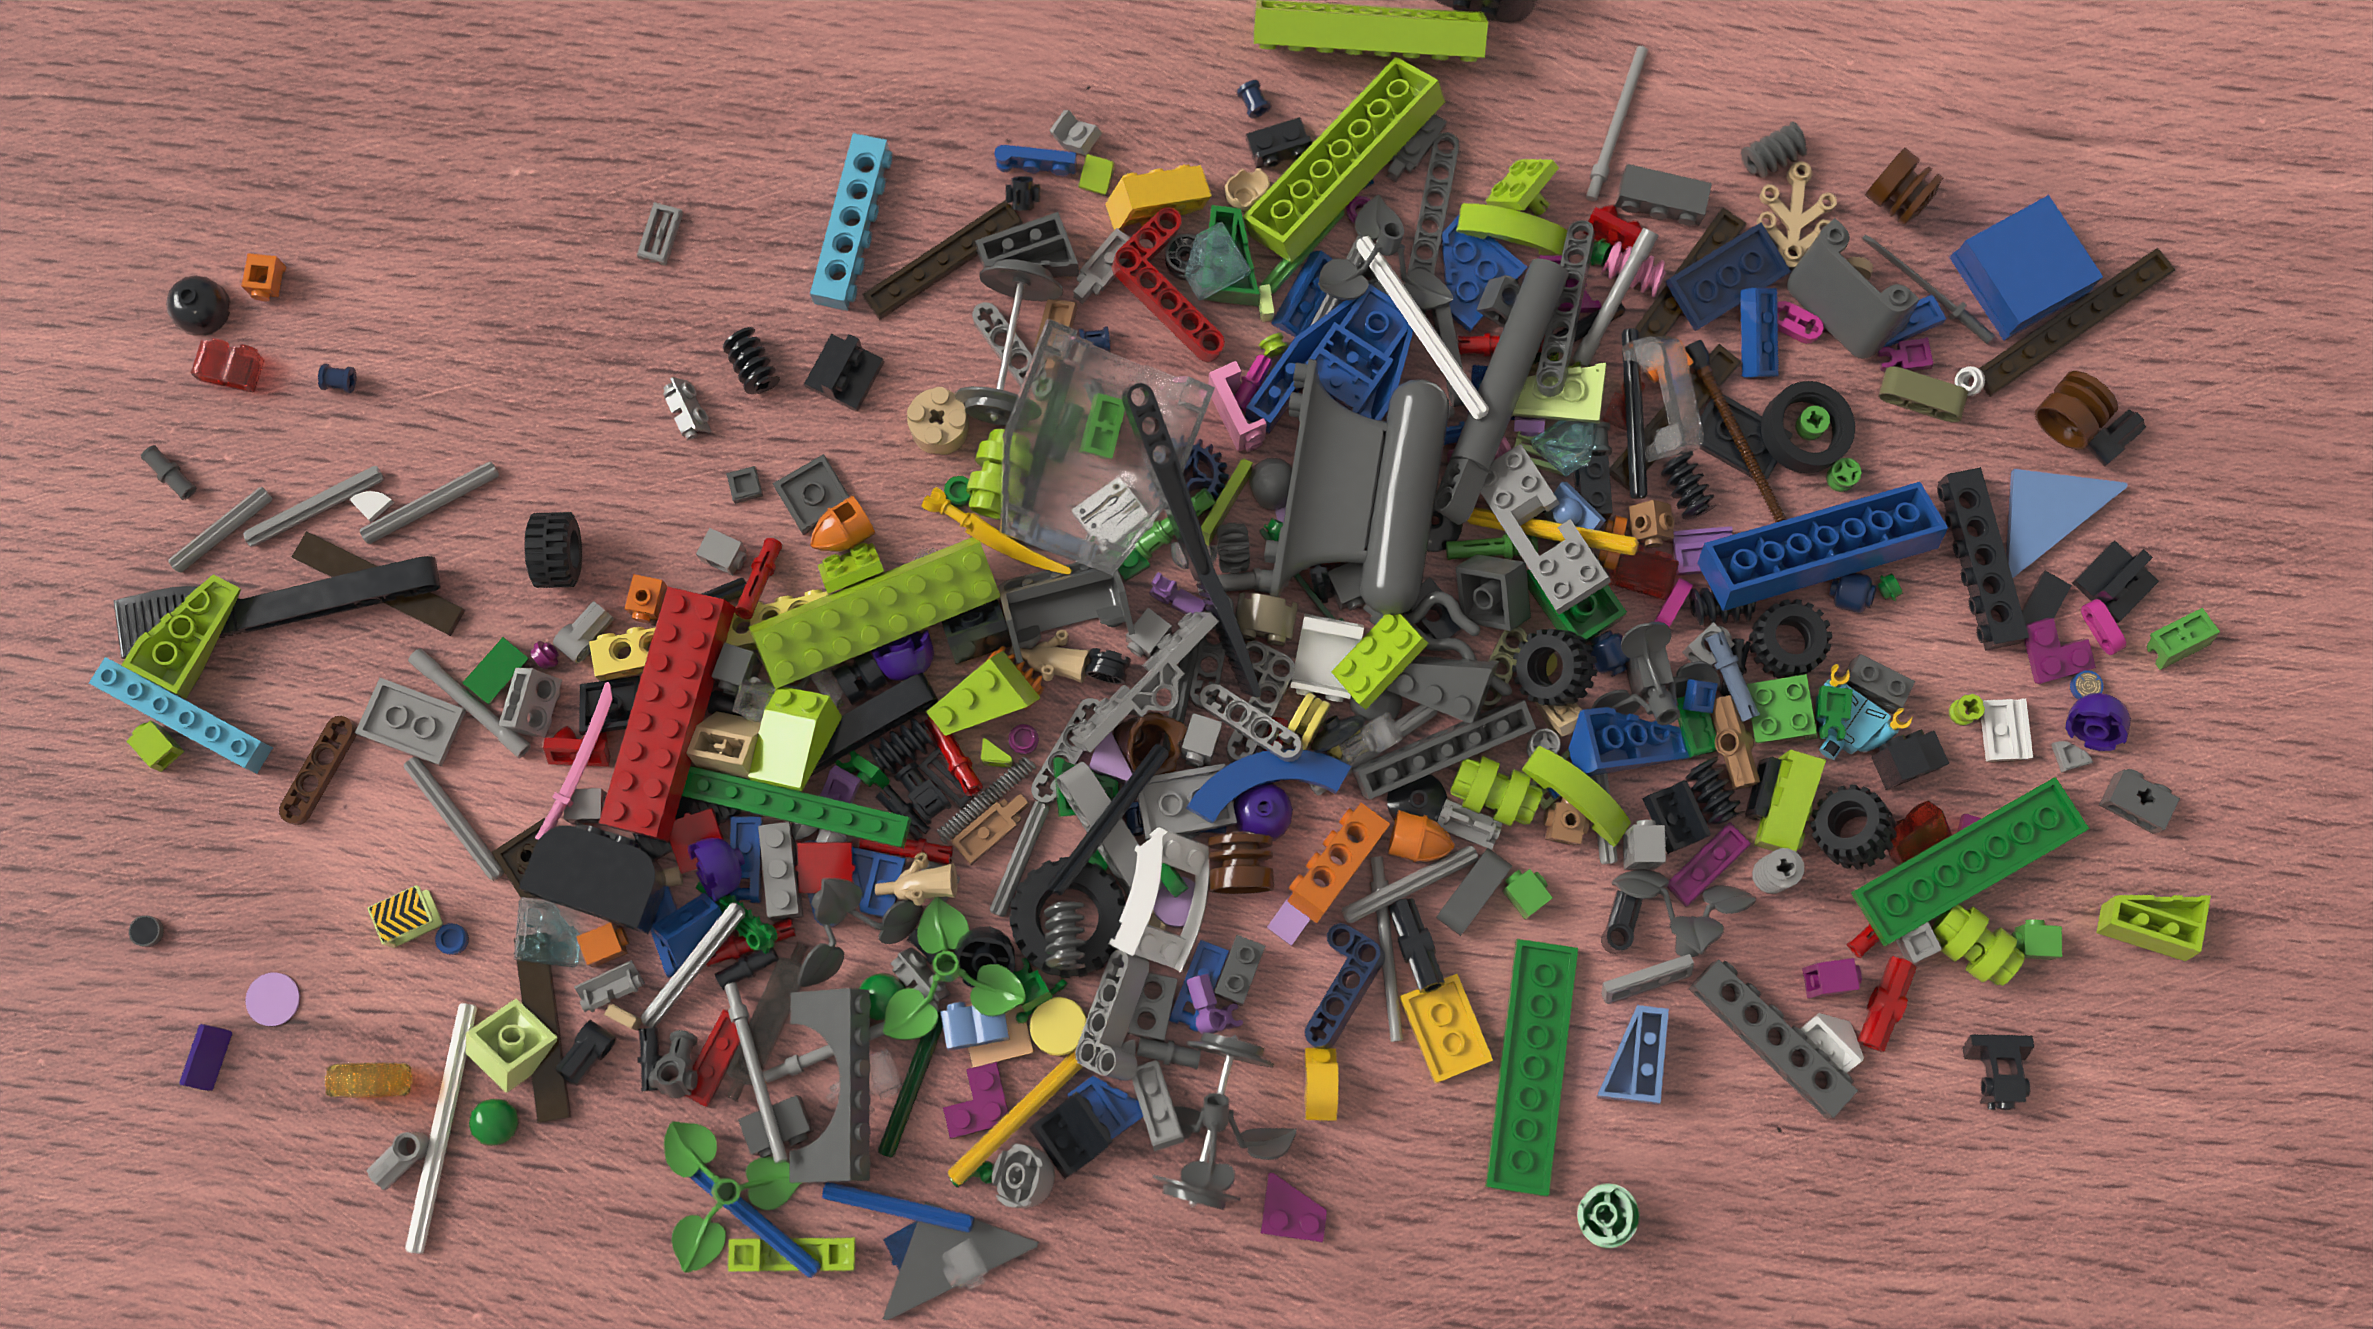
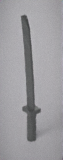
[1862,235,1995,344]

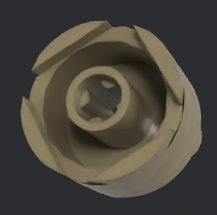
[1235,593,1298,647]

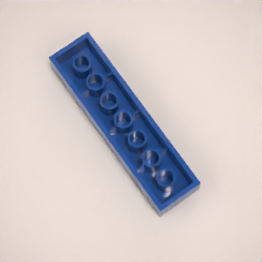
[1697,482,1948,611]

